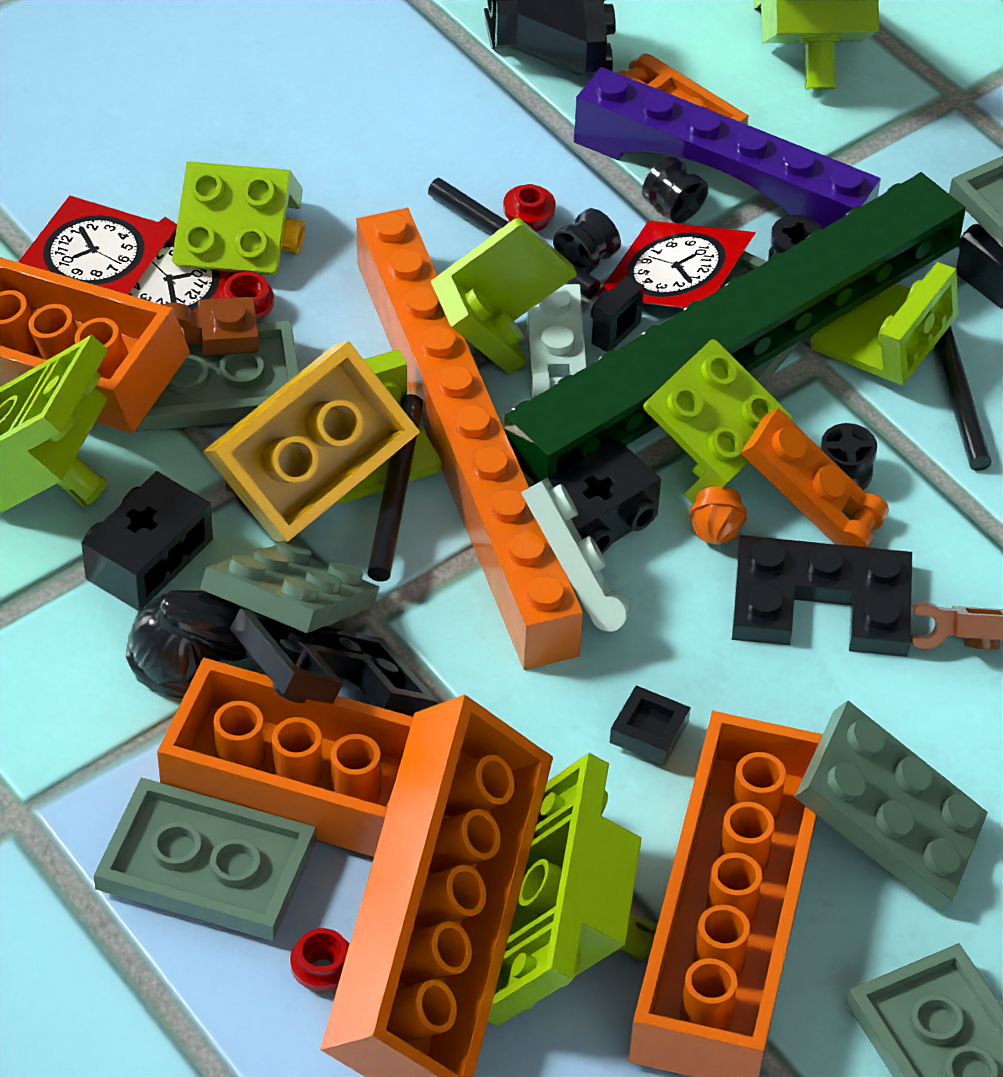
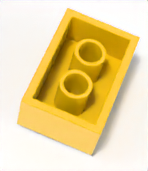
[203,341,420,542]

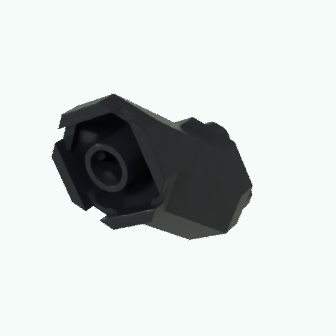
[484,0,616,76]

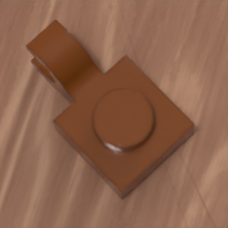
[163,297,259,355]
[910,602,1003,649]

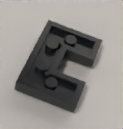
[731,535,912,657]
[230,608,438,717]

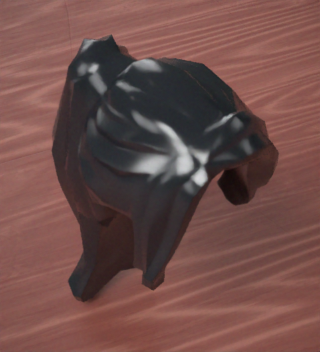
[126,590,252,699]

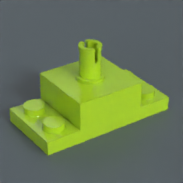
[754,0,879,90]
[0,335,108,513]
[488,753,657,1026]

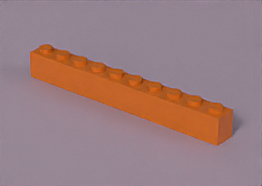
[356,207,583,670]

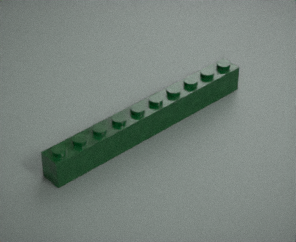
[504,172,966,484]

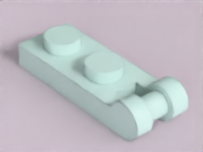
[526,284,586,399]
[521,477,631,632]

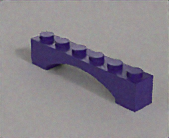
[574,67,881,229]

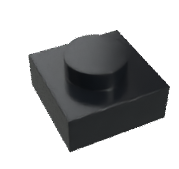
[590,276,644,352]
[609,685,691,765]

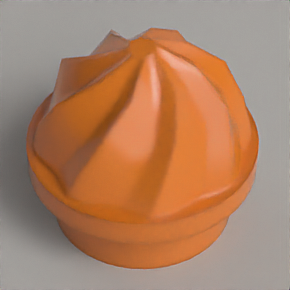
[689,486,747,545]

